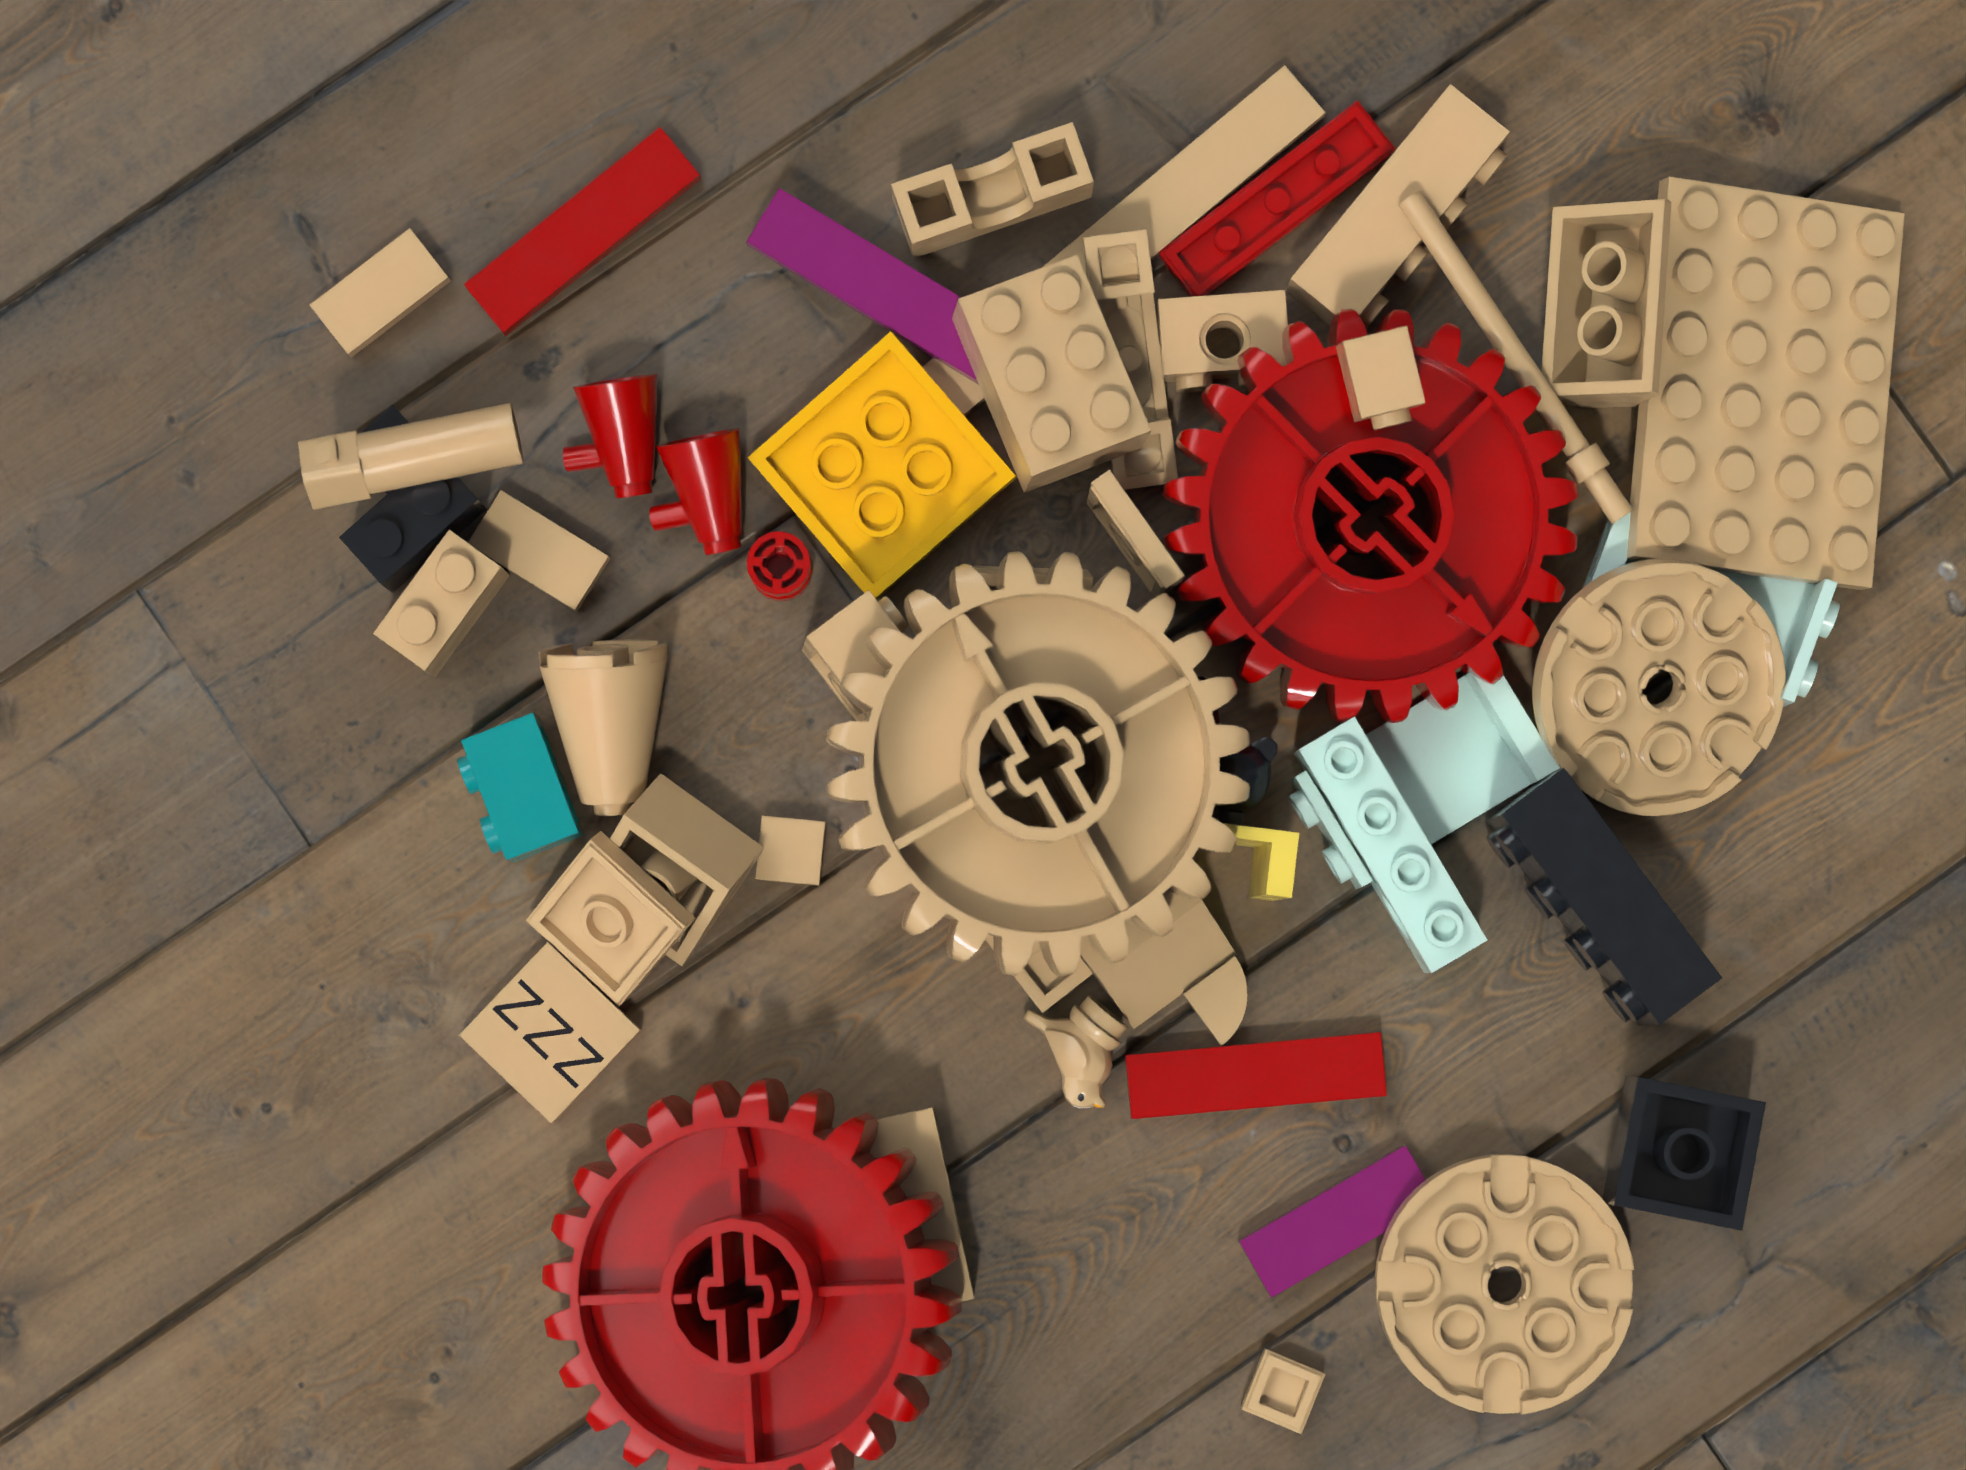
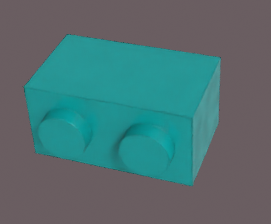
[457,713,585,863]

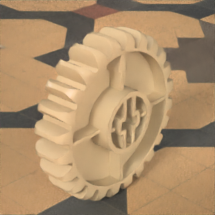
[826,551,1250,976]

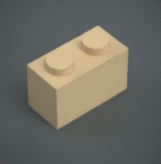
[373,530,510,677]

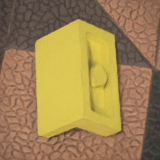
[1223,823,1299,901]

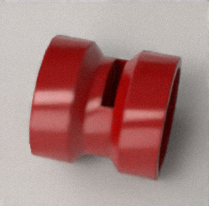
[746,531,813,601]

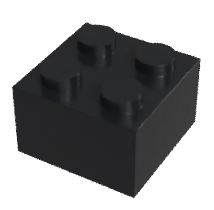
[1602,1076,1766,1231]

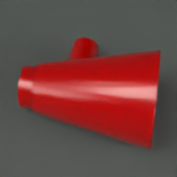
[563,374,658,498]
[649,428,742,555]

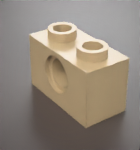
[1155,290,1288,392]

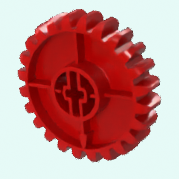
[1162,308,1579,723]
[542,1078,962,1470]

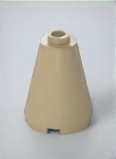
[538,639,668,816]

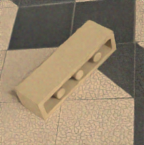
[1286,84,1510,329]

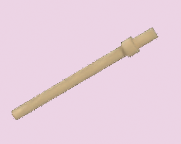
[1399,191,1633,524]

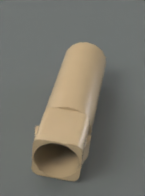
[298,403,524,510]

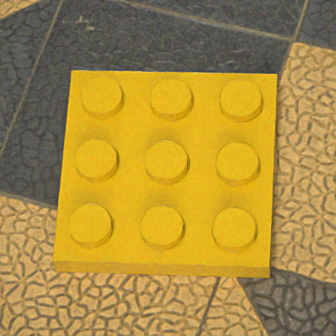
[748,331,1017,600]

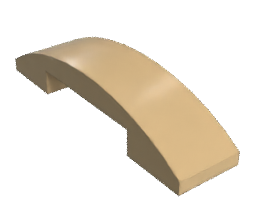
[1083,228,1178,490]

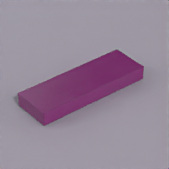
[1238,1145,1426,1298]

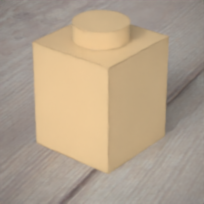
[1336,326,1426,430]

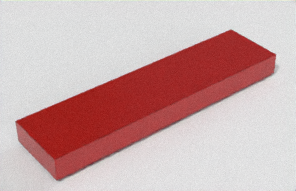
[1158,100,1396,297]
[463,127,701,337]
[1125,1032,1387,1119]

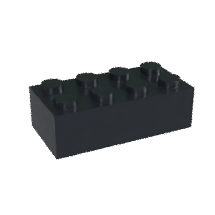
[1485,767,1722,1025]

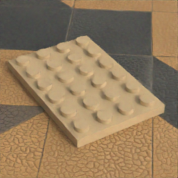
[1627,176,1905,590]

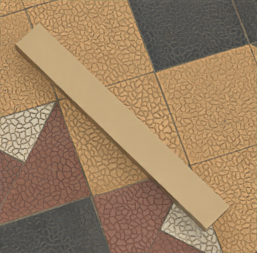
[923,65,1326,416]

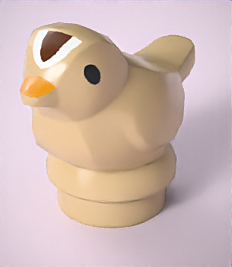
[1023,995,1128,1109]

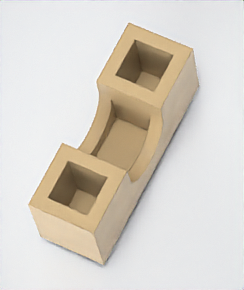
[891,122,1094,259]

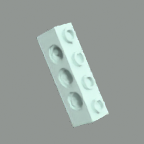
[1294,717,1487,973]

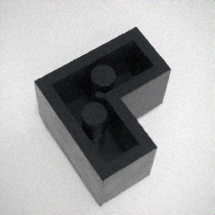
[339,405,487,593]

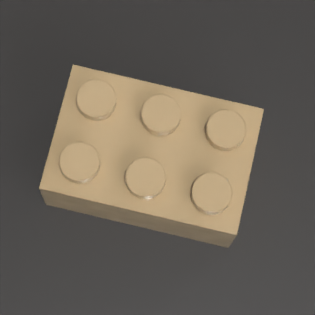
[952,254,1151,493]

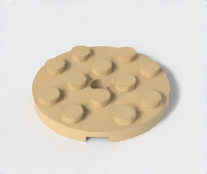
[1532,559,1786,816]
[1375,1154,1634,1414]

